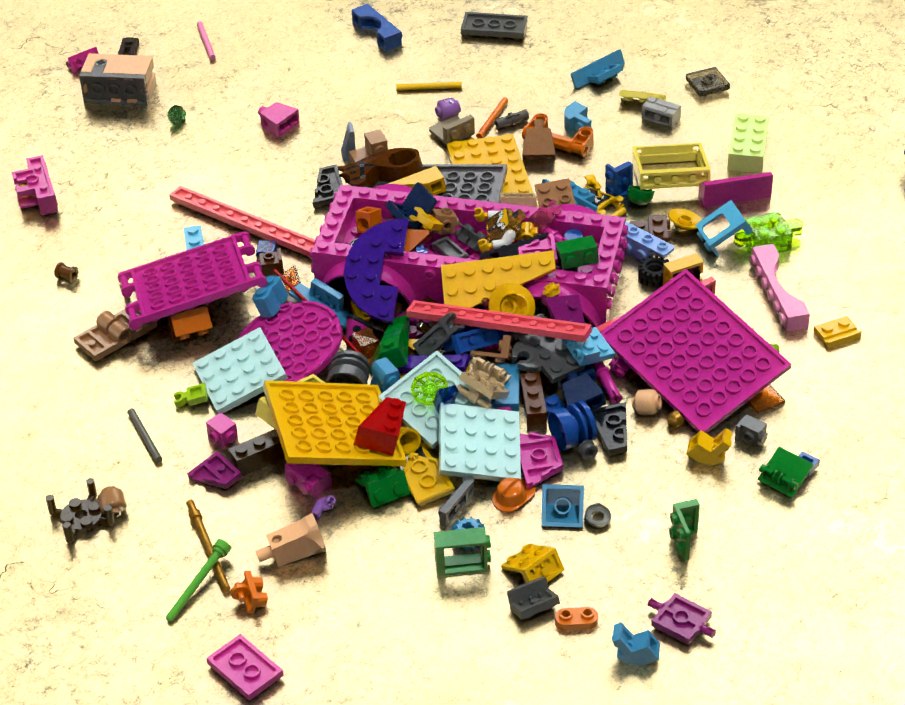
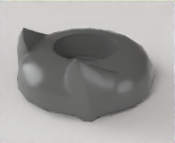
[584,503,611,528]

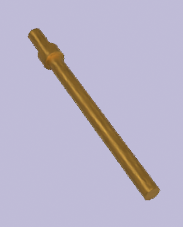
[186,499,231,592]

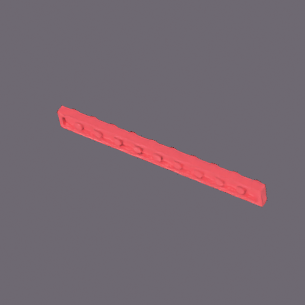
[169,186,315,257]
[406,300,592,342]

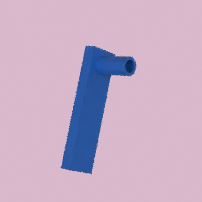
[443,328,515,354]

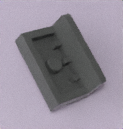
[507,576,560,619]

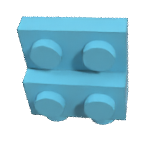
[562,327,615,366]

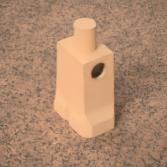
[255,513,326,567]

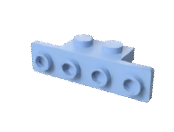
[624,221,675,261]

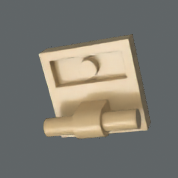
[456,370,510,410]

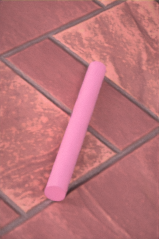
[197,21,216,60]

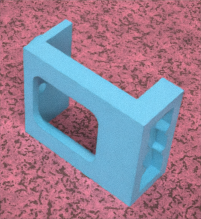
[695,200,753,256]

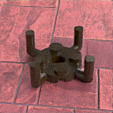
[46,478,115,543]

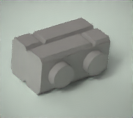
[642,96,681,128]

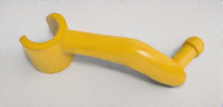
[584,174,602,198]

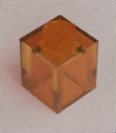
[352,327,379,359]

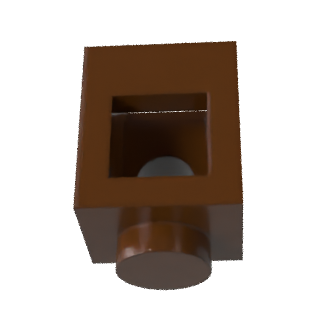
[256,248,284,276]

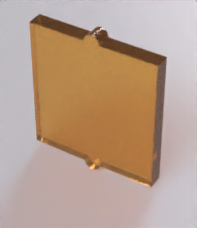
[747,384,785,414]

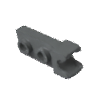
[413,312,465,355]

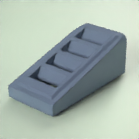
[341,122,356,161]

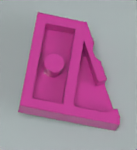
[518,233,558,264]

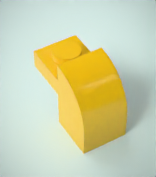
[686,428,732,465]

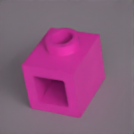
[206,412,238,448]

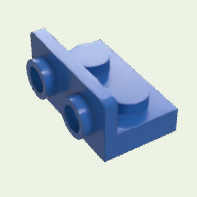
[605,161,633,198]

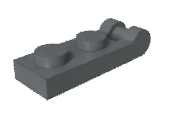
[438,476,475,528]

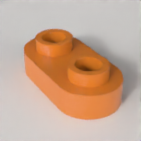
[555,607,599,631]

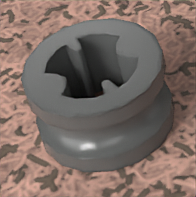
[578,440,598,460]

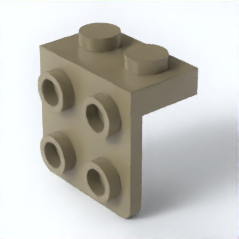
[429,114,475,146]

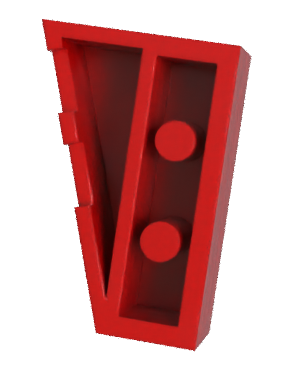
[354,397,406,456]

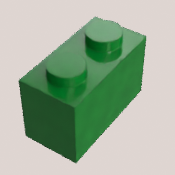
[556,235,599,270]

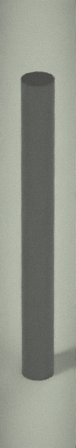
[127,408,162,463]

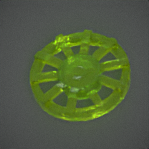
[411,372,448,406]

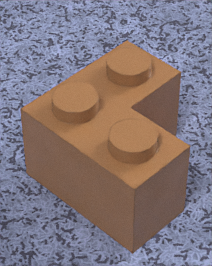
[349,129,388,164]

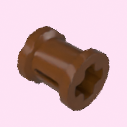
[54,262,79,283]

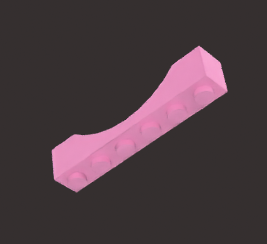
[749,244,810,332]

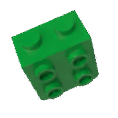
[355,466,411,508]
[669,499,700,561]

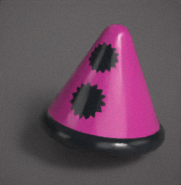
[346,315,375,347]

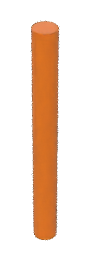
[476,97,508,139]

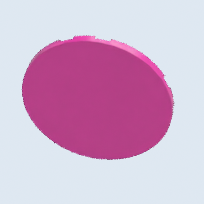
[238,301,343,382]

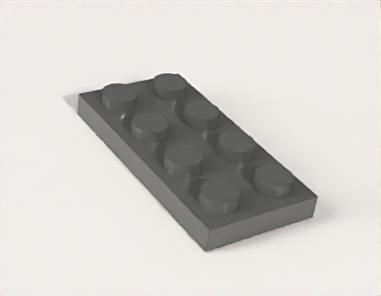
[460,12,528,39]

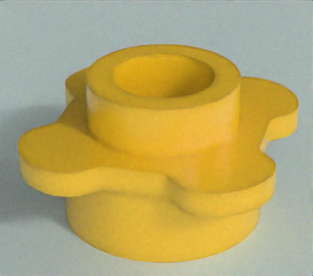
[542,282,561,297]

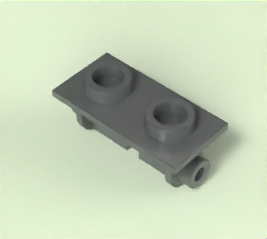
[455,222,488,252]

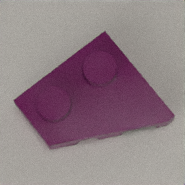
[187,451,242,489]

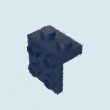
[385,182,437,230]

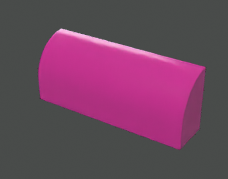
[698,172,773,208]

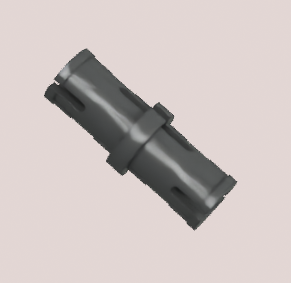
[494,109,529,129]

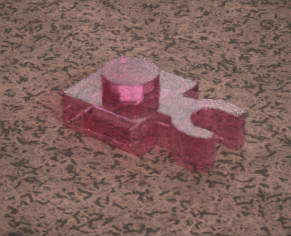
[529,200,562,232]

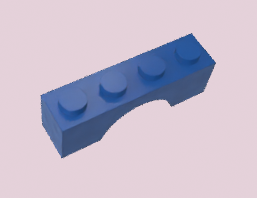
[351,3,403,51]

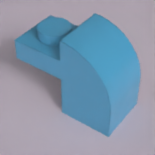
[564,101,592,133]
[612,622,660,665]

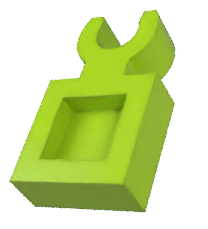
[173,382,208,408]

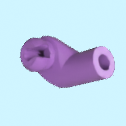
[311,495,336,520]

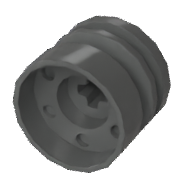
[326,350,371,384]

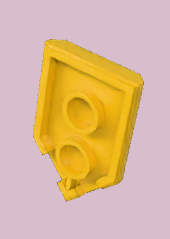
[403,452,455,506]

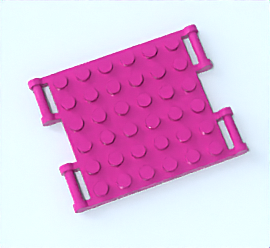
[117,231,267,330]

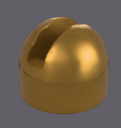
[667,410,684,428]

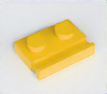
[814,316,862,348]

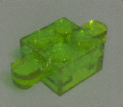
[733,212,803,253]

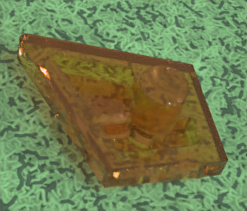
[281,265,301,291]

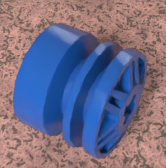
[548,401,597,451]

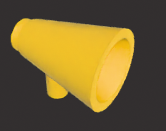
[398,426,421,455]

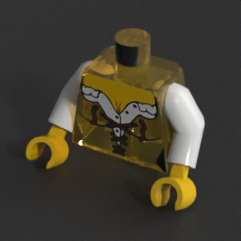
[474,207,526,253]

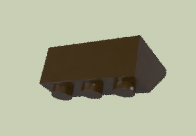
[221,429,285,477]

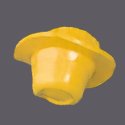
[488,283,535,317]

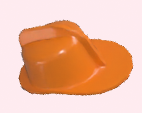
[492,478,536,512]

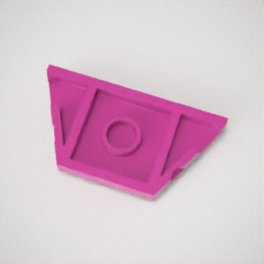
[520,432,563,489]

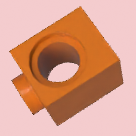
[355,207,382,233]

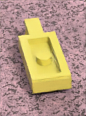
[619,90,666,103]

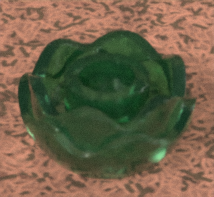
[167,105,186,126]

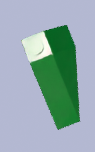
[370,315,410,375]

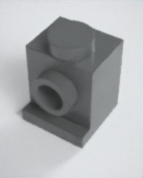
[735,414,768,447]

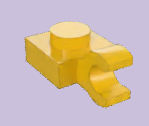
[409,207,444,232]

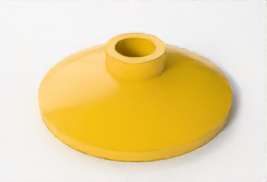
[668,208,702,230]

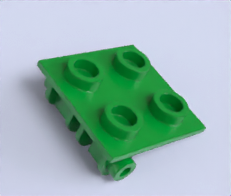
[757,446,814,498]

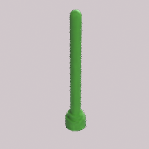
[166,539,231,622]

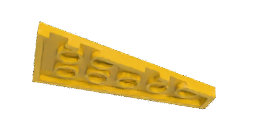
[441,250,556,308]

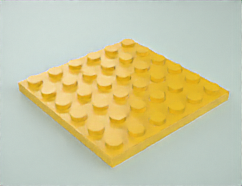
[263,380,407,467]

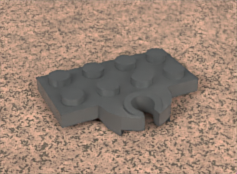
[510,313,585,384]

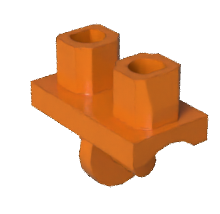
[230,571,268,614]

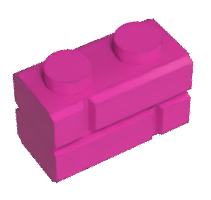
[285,463,332,498]

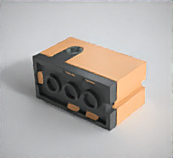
[79,53,156,106]

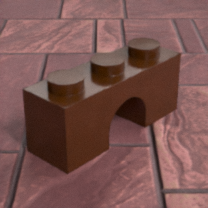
[520,372,547,431]

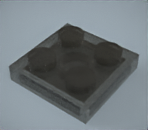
[686,67,730,97]

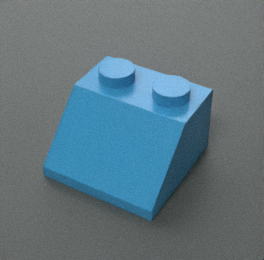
[541,484,584,527]

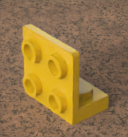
[501,543,565,583]

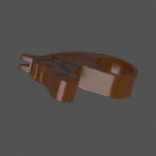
[338,147,424,188]

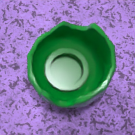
[627,185,655,205]

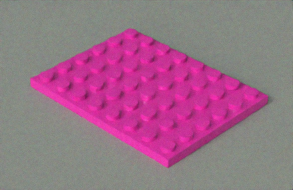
[600,269,792,434]

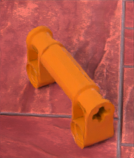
[522,113,594,157]

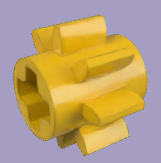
[516,222,538,240]

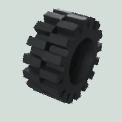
[638,255,669,288]

